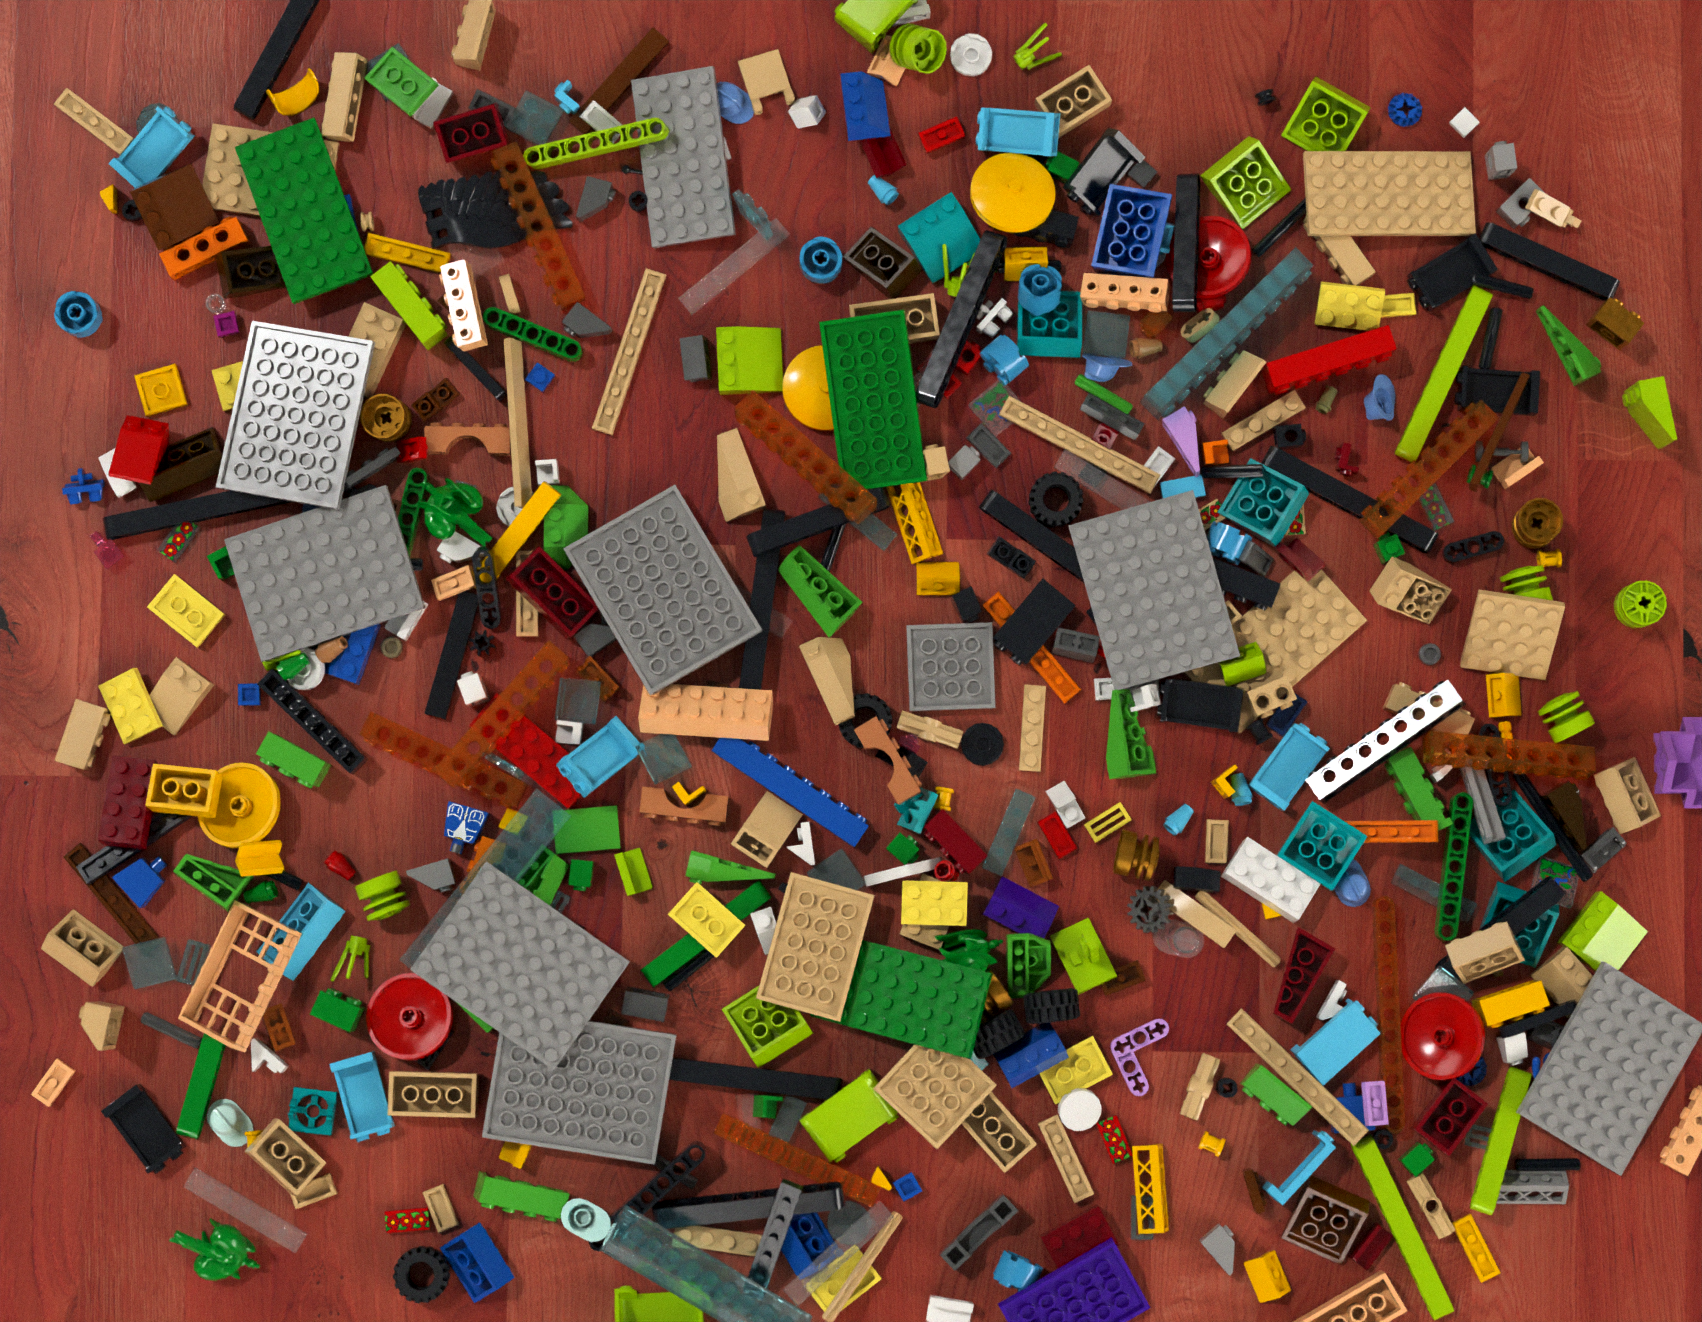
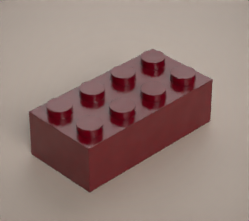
[505,546,598,639]
[97,756,158,850]

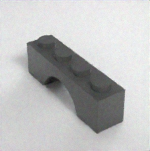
[939,1193,1018,1271]

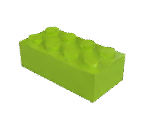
[370,261,448,351]

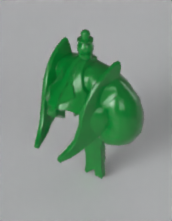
[418,478,492,547]
[934,929,1003,971]
[169,1218,260,1281]

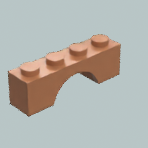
[424,423,511,456]
[854,717,923,805]
[639,786,729,826]

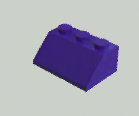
[982,876,1059,938]

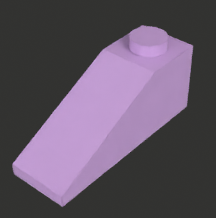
[1162,406,1200,478]

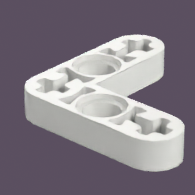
[864,857,942,887]

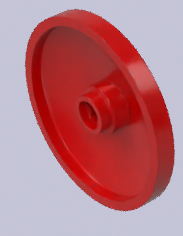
[1166,216,1252,298]
[366,973,453,1060]
[1399,992,1485,1080]

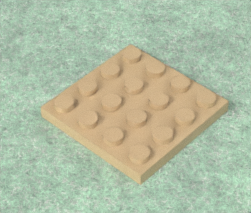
[1460,590,1565,680]
[873,1044,997,1149]

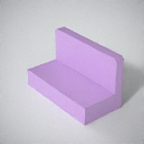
[1361,1081,1389,1126]

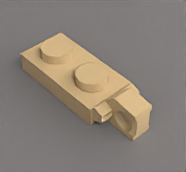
[1525,189,1581,228]

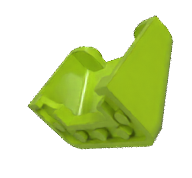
[834,0,918,54]
[799,1068,899,1163]
[614,1282,704,1322]

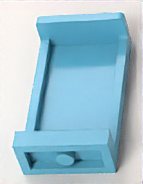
[109,106,195,188]
[976,107,1060,156]
[556,716,644,798]
[1248,723,1330,811]
[1290,998,1381,1086]
[330,1051,395,1142]
[1262,1130,1336,1205]

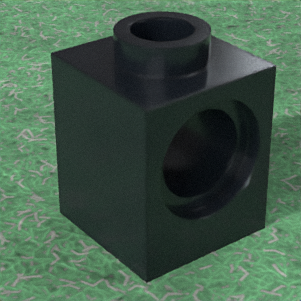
[1273,424,1306,450]

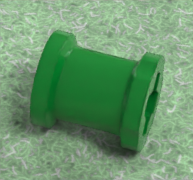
[1466,464,1493,488]

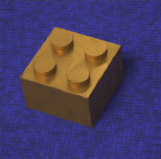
[1586,297,1644,351]

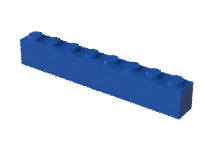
[711,738,869,848]

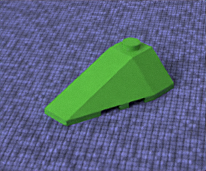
[1536,305,1601,386]
[1106,689,1157,779]
[685,850,776,885]

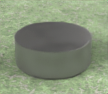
[1418,643,1441,665]

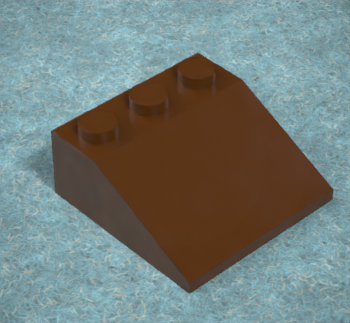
[130,163,220,251]
[1281,1175,1370,1265]

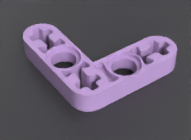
[1110,1018,1169,1096]

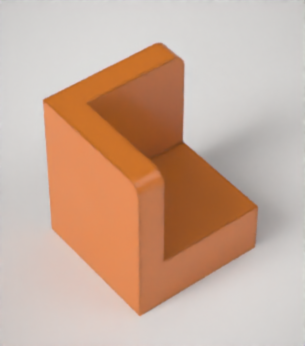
[1201,439,1229,466]

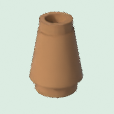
[1129,338,1162,359]
[315,636,348,663]

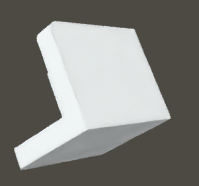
[788,95,826,128]
[535,459,560,485]
[1130,684,1162,712]
[555,720,584,745]

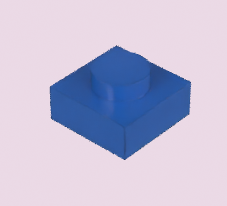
[525,362,555,393]
[238,683,261,706]
[893,1171,922,1202]

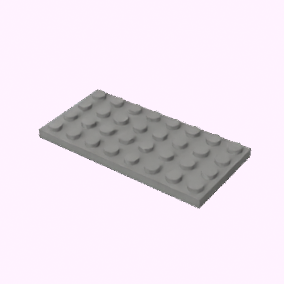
[631,66,736,248]

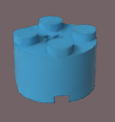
[799,237,842,284]
[1018,264,1062,316]
[54,291,103,338]
[980,334,1029,386]
[1206,521,1252,566]
[993,1250,1044,1291]

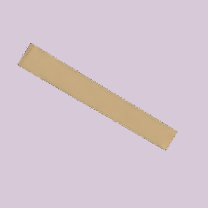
[592,268,666,436]
[504,338,532,509]
[999,396,1160,494]
[1227,1008,1369,1146]

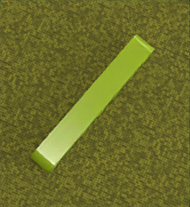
[523,118,669,169]
[1470,1066,1532,1216]

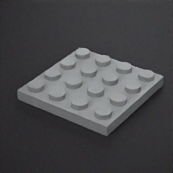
[906,622,996,711]

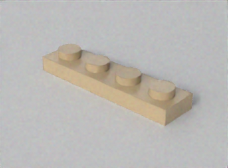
[54,88,134,155]
[1221,390,1306,452]
[516,551,539,637]
[1019,685,1046,772]
[1038,1114,1094,1203]
[673,1225,762,1256]

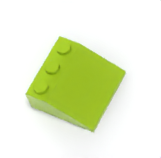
[1281,76,1371,151]
[1200,136,1291,229]
[716,326,783,395]
[1622,376,1677,449]
[1557,891,1648,972]
[722,986,813,1068]

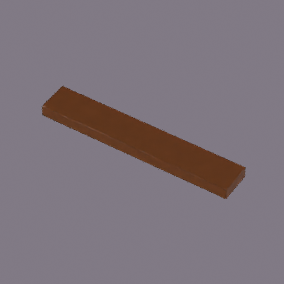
[569,27,669,134]
[1469,372,1530,492]
[63,843,163,956]

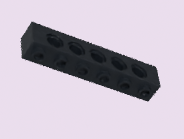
[257,669,368,775]

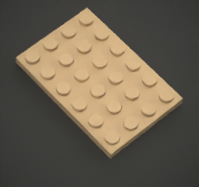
[202,124,339,217]
[756,872,875,1022]

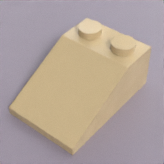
[149,657,214,736]

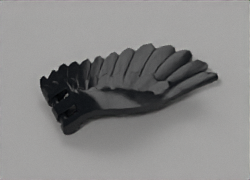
[418,165,573,249]

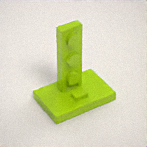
[1050,918,1117,995]

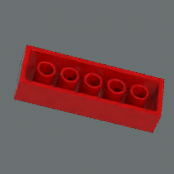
[1261,325,1397,395]
[469,693,582,809]

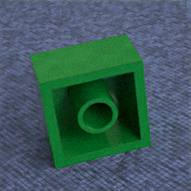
[310,988,366,1032]

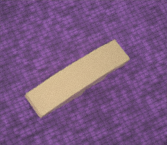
[1153,880,1236,948]

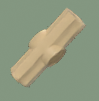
[896,710,963,749]
[1179,1053,1220,1121]
[1406,1172,1455,1239]

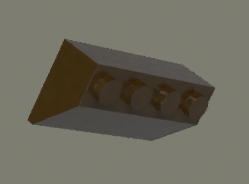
[139,427,223,502]

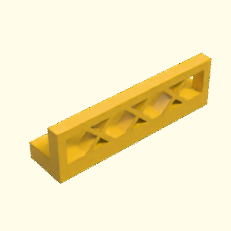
[886,482,943,564]
[1132,1143,1169,1234]

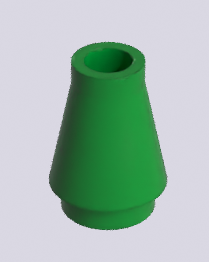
[276,652,310,681]
[244,880,278,904]

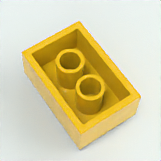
[145,764,223,818]
[1472,980,1550,1028]

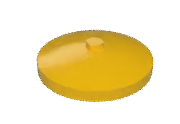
[970,153,1056,233]
[782,345,834,431]
[197,763,281,849]

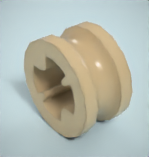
[361,211,374,231]

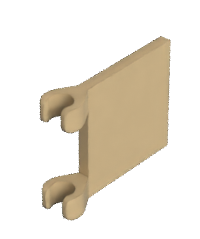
[738,49,795,115]

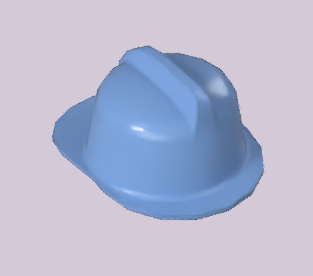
[717,82,754,124]
[1082,353,1132,382]
[1364,374,1395,421]
[1334,859,1371,907]

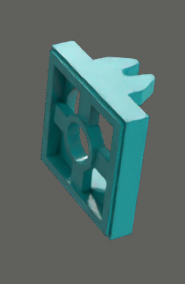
[894,787,938,834]
[288,1087,338,1136]

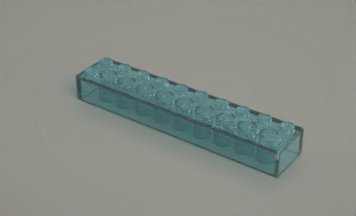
[1140,247,1314,420]
[399,789,572,987]
[600,1205,813,1322]

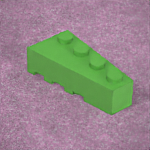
[777,545,863,638]
[1384,747,1453,831]
[473,1171,569,1222]

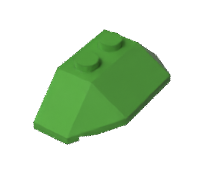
[544,485,589,571]
[1006,933,1051,999]

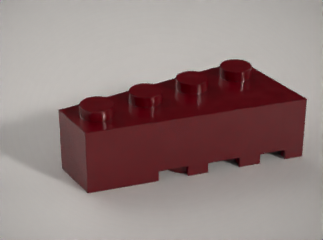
[1273,927,1336,1025]

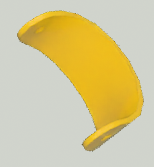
[266,68,319,115]

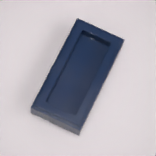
[1265,693,1307,737]

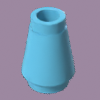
[868,175,899,205]
[1231,773,1253,806]
[1163,804,1194,836]

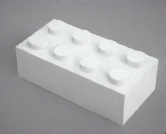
[1221,837,1320,923]

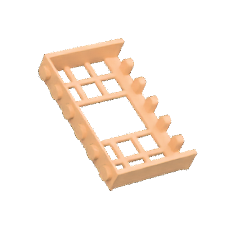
[178,900,302,1052]

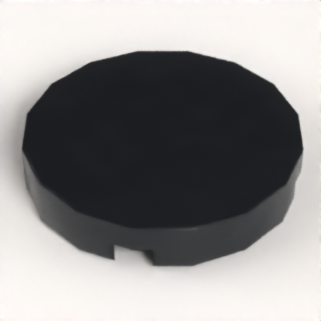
[961,723,1004,766]

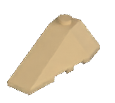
[717,428,766,522]
[799,637,855,726]

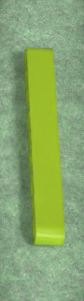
[1394,285,1493,464]
[1350,1135,1454,1321]

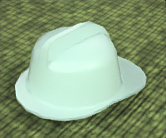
[207,1099,253,1147]
[561,1198,611,1242]

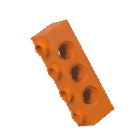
[159,217,251,280]

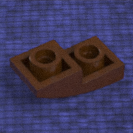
[411,378,461,422]

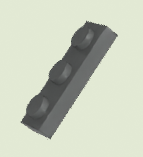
[1079,393,1145,440]
[344,447,401,492]

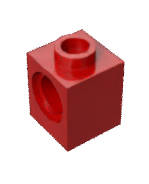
[955,341,982,376]

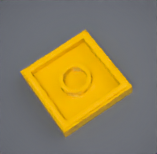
[134,364,188,417]

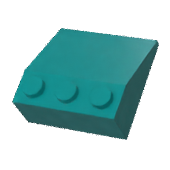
[898,192,981,284]
[1016,291,1082,358]
[1217,458,1310,547]
[1462,789,1557,883]
[1276,801,1367,891]
[1480,881,1560,968]

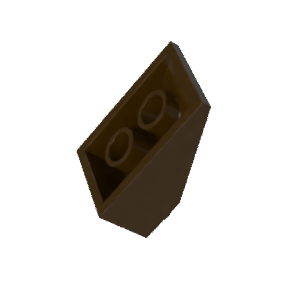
[843,227,922,299]
[216,246,286,299]
[1541,781,1587,851]

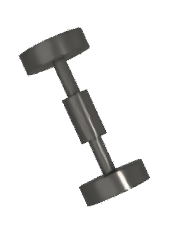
[1475,441,1529,463]

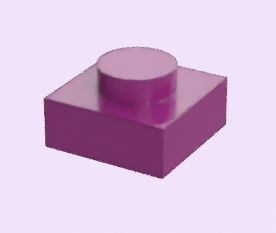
[213,311,240,338]

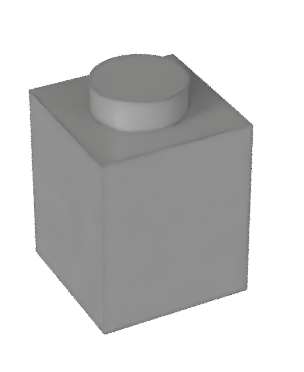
[948,445,981,480]

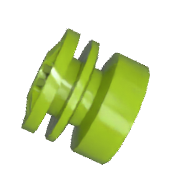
[889,23,947,74]
[1500,565,1553,601]
[1614,580,1667,628]
[1537,690,1595,744]
[355,871,411,922]

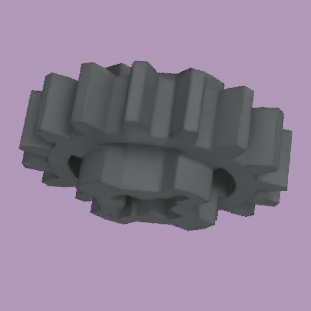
[1127,886,1174,933]

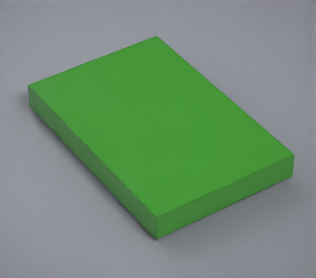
[364,47,439,117]
[552,805,621,854]

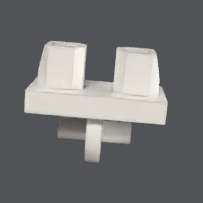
[976,298,1013,338]

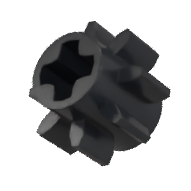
[469,630,496,657]

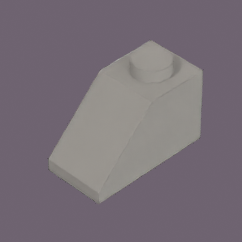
[406,859,457,893]
[1199,1224,1235,1276]

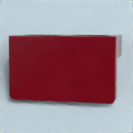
[860,129,906,178]
[1275,538,1325,582]
[1349,1222,1393,1271]

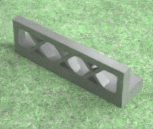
[1458,756,1505,844]
[1478,1170,1569,1204]

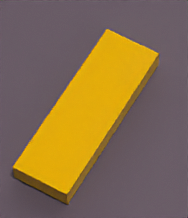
[1452,1214,1500,1283]

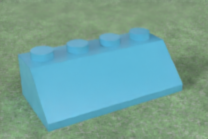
[256,882,345,981]

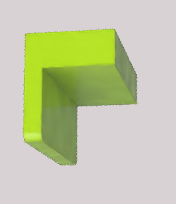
[1218,642,1266,686]
[614,848,653,896]

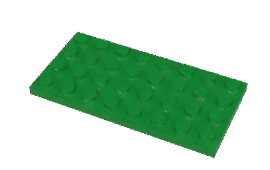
[235,117,373,304]
[819,310,928,493]
[810,940,992,1059]

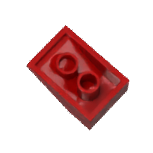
[108,415,169,485]

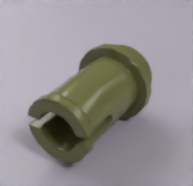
[1315,385,1338,414]

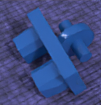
[62,468,105,504]

